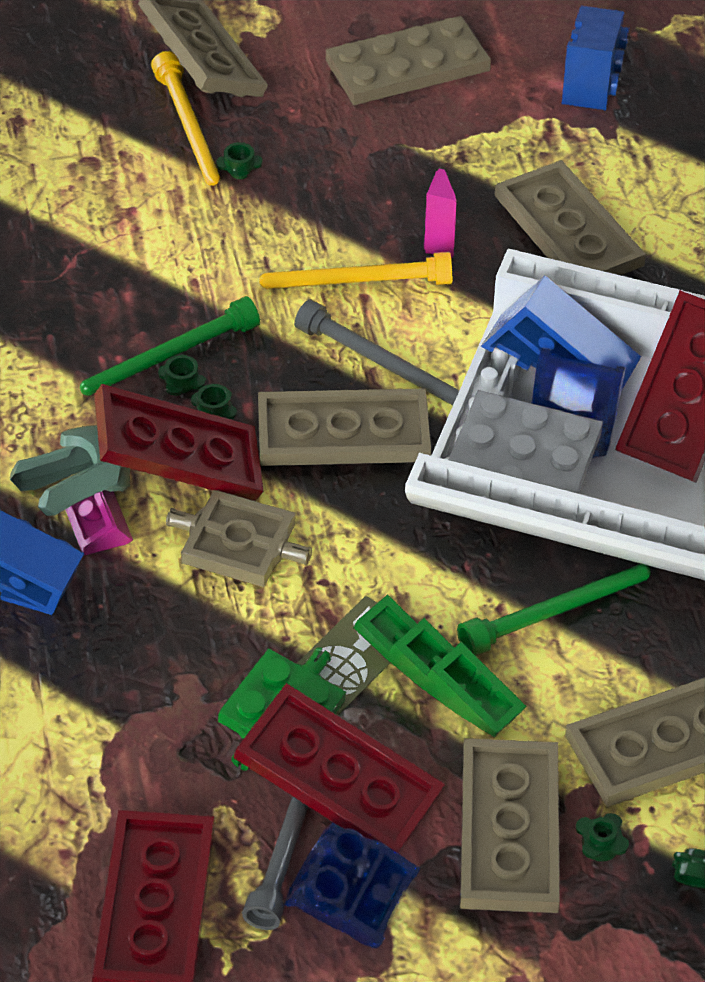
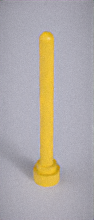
[151,51,220,186]
[259,252,452,289]

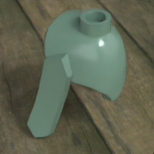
[10,425,131,516]

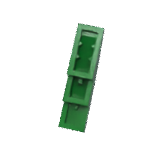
[353,594,527,737]

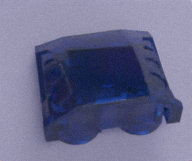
[531,347,626,458]
[284,822,420,949]

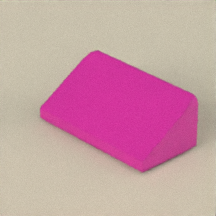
[424,169,457,258]
[65,490,133,555]

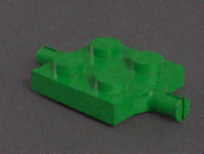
[218,647,346,771]

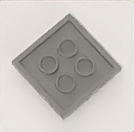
[448,390,603,494]

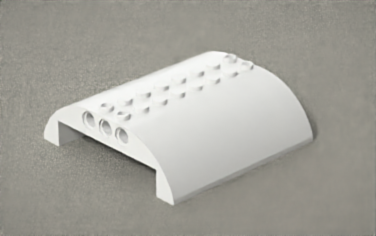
[405,249,705,580]

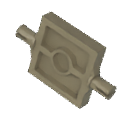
[166,490,312,587]

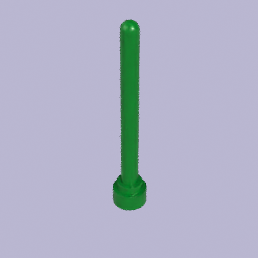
[79,296,260,396]
[457,564,651,656]

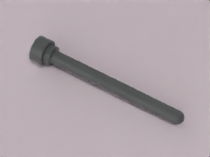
[294,299,459,406]
[242,796,309,930]

